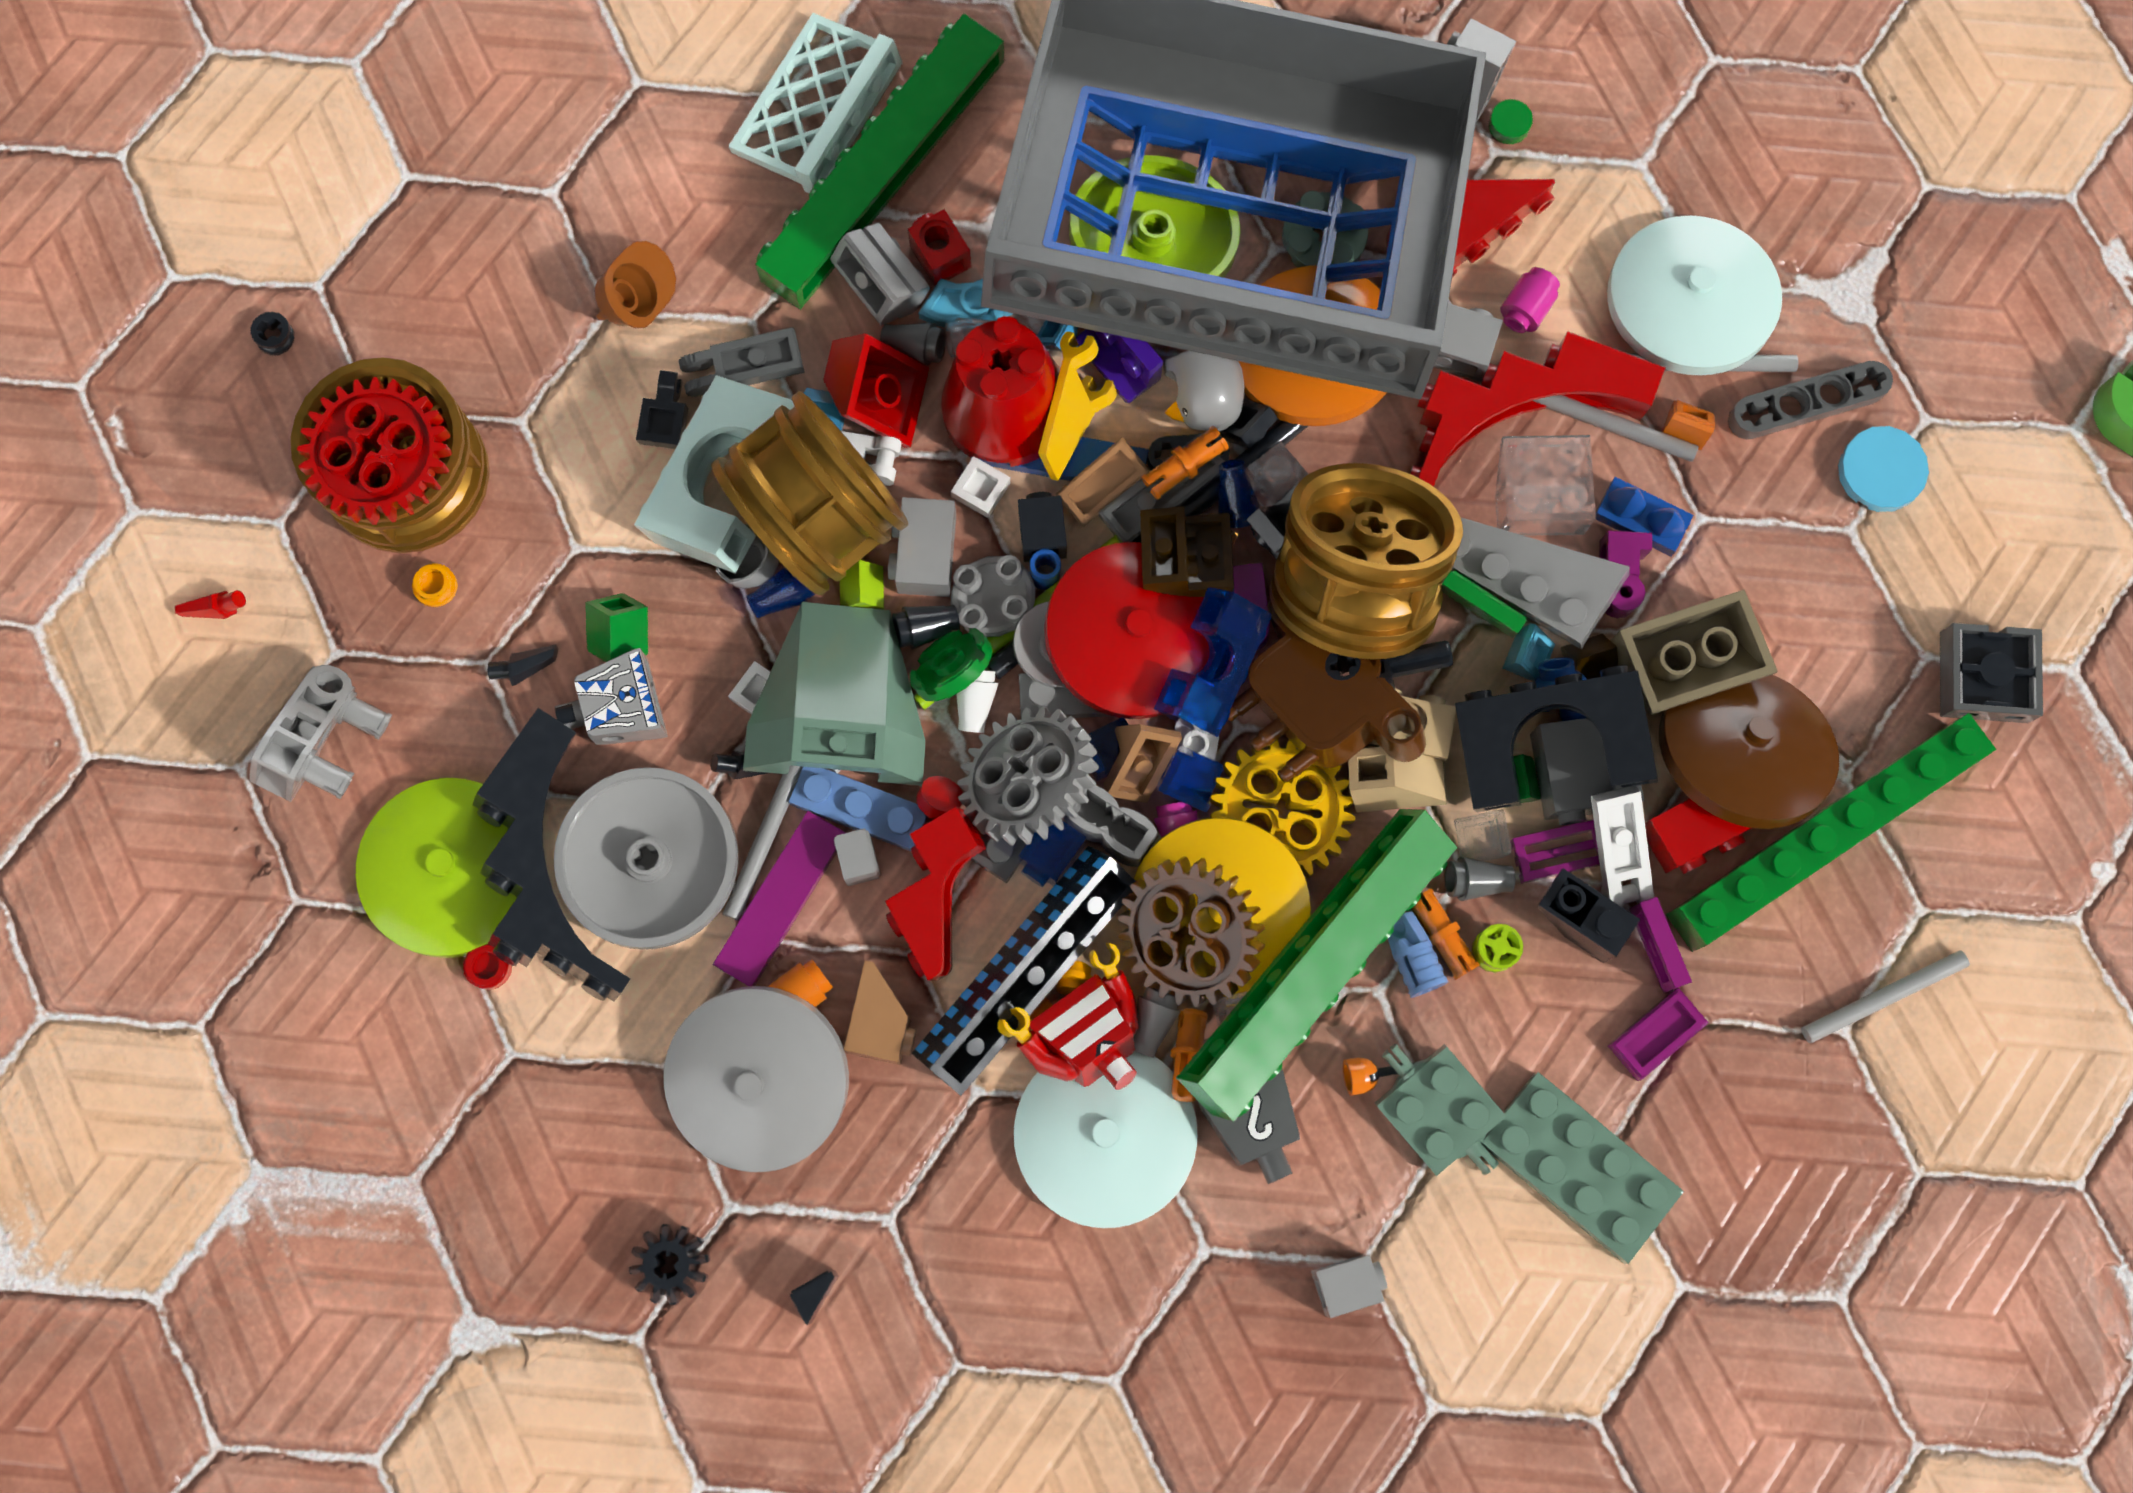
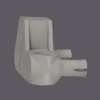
[249,665,392,802]

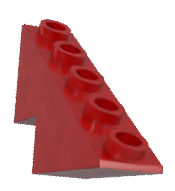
[1386,179,1555,278]

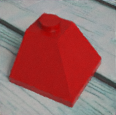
[823,333,929,448]

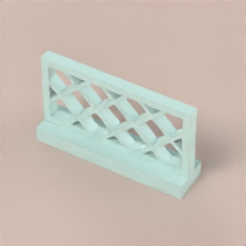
[728,13,902,194]

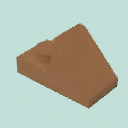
[1103,724,1182,803]

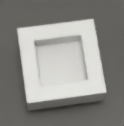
[951,456,1011,518]

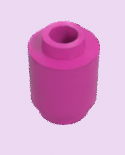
[1500,267,1560,333]

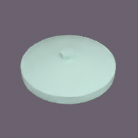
[1607,216,1782,375]
[1014,1051,1198,1228]

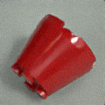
[941,316,1060,467]

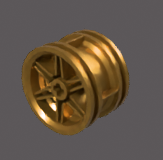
[290,357,489,553]
[711,391,908,595]

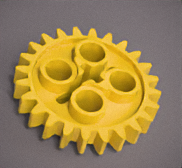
[1209,740,1356,878]

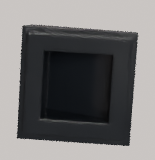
[790,1269,838,1325]

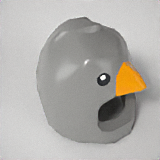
[1163,351,1245,431]

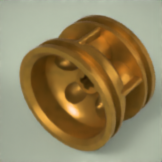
[1270,463,1463,659]

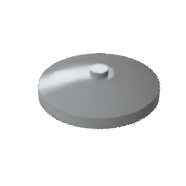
[554,768,738,950]
[663,986,849,1172]

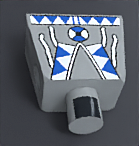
[555,648,668,745]

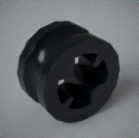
[250,312,295,356]

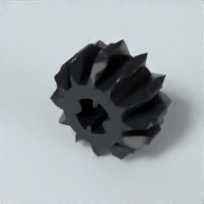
[629,1224,710,1305]

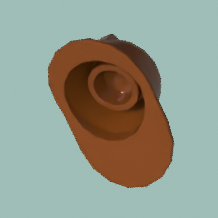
[594,241,676,329]

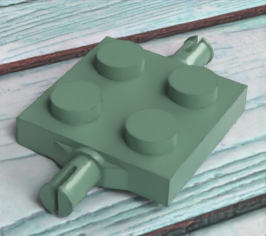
[1375,1044,1507,1176]

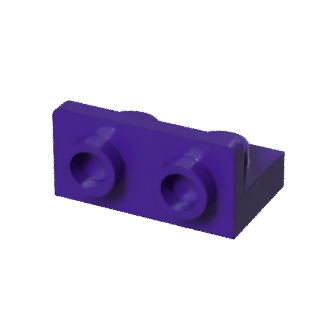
[1076,329,1163,403]

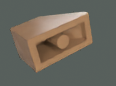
[844,960,916,1065]

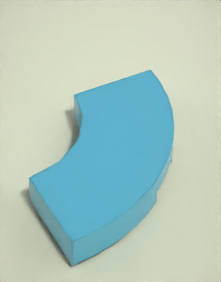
[919,278,1014,330]

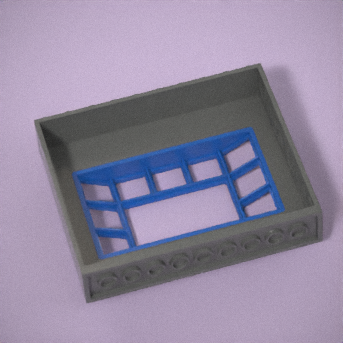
[981,0,1486,400]

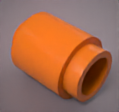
[767,959,834,1007]

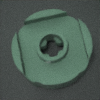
[1282,191,1368,268]

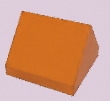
[1662,400,1715,450]

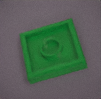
[1441,570,1527,638]

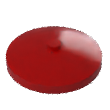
[1044,542,1222,719]

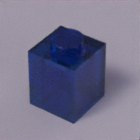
[1018,821,1087,887]

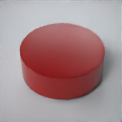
[916,776,963,819]
[463,943,512,990]

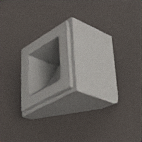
[834,828,881,886]

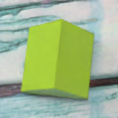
[840,560,884,610]

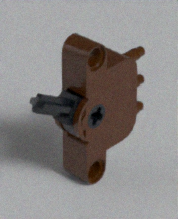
[1223,599,1453,782]

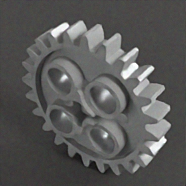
[957,706,1099,846]

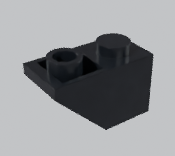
[1537,868,1640,963]

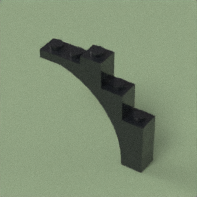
[472,708,631,1001]

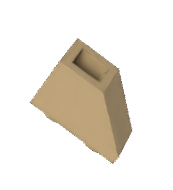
[1348,747,1447,812]

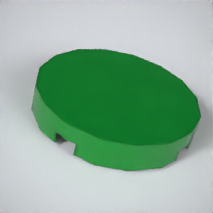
[909,628,993,701]

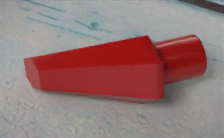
[175,590,246,619]

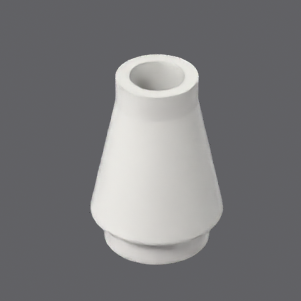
[956,670,999,733]

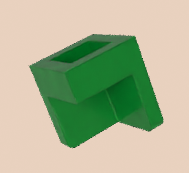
[585,593,648,662]

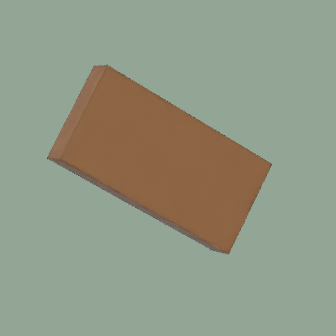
[1056,437,1150,527]

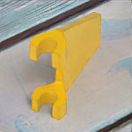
[1038,331,1117,481]

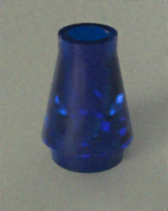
[1218,459,1261,528]
[746,567,815,619]

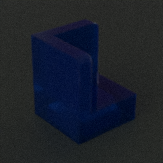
[1157,744,1223,812]

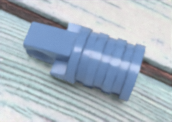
[1388,911,1448,998]

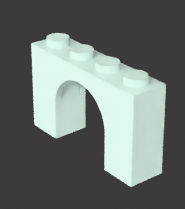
[634,375,794,574]

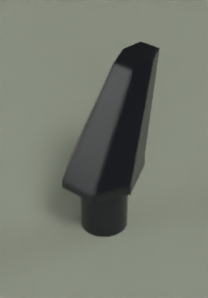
[487,644,558,686]
[710,751,768,779]

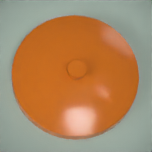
[1239,265,1387,426]

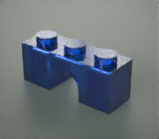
[1154,587,1273,737]

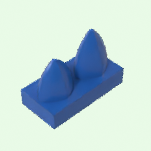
[1593,477,1694,557]

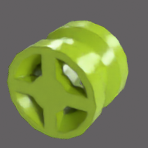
[1472,924,1523,973]

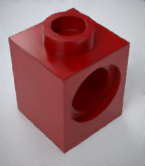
[907,209,972,286]

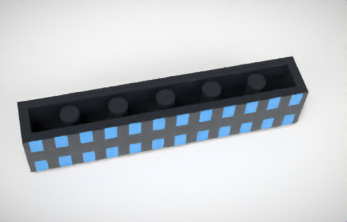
[911,846,1136,1096]

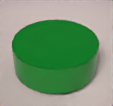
[1488,99,1533,144]

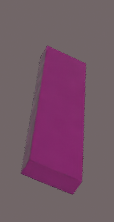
[712,811,845,986]

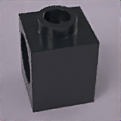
[1018,492,1067,562]

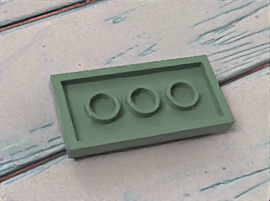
[1482,1072,1684,1264]

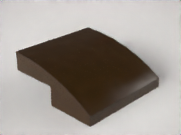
[1140,506,1235,597]

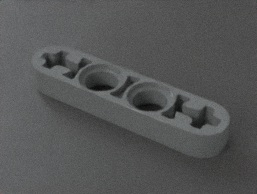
[1728,361,1893,440]

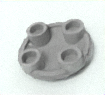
[950,555,1036,637]

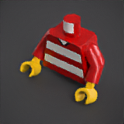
[998,943,1139,1090]

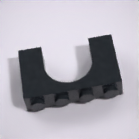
[1455,665,1658,813]

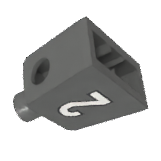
[1198,1068,1300,1184]

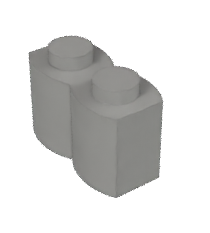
[1064,785,1158,867]

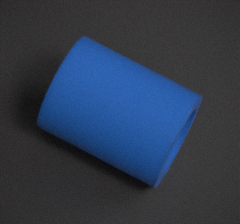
[1030,549,1061,590]

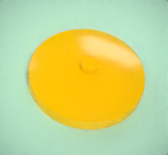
[1128,817,1311,1000]

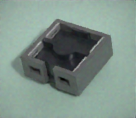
[1940,623,2043,723]

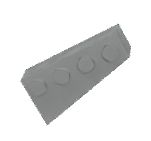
[1451,517,1630,650]

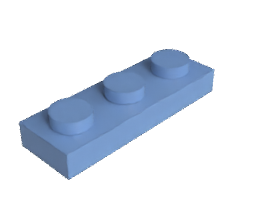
[789,767,928,852]

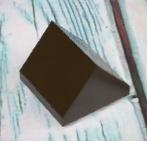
[1560,633,1618,679]

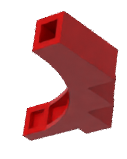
[1409,331,1665,487]

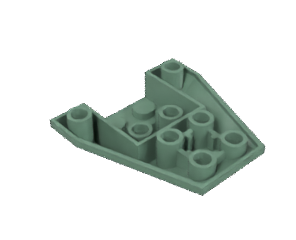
[743,602,926,786]

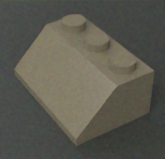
[1610,590,1778,715]

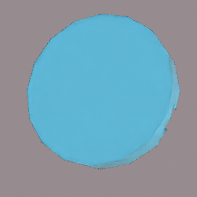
[1838,426,1929,512]

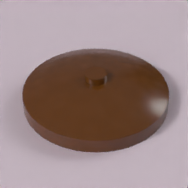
[1659,675,1839,829]

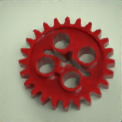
[297,377,452,525]

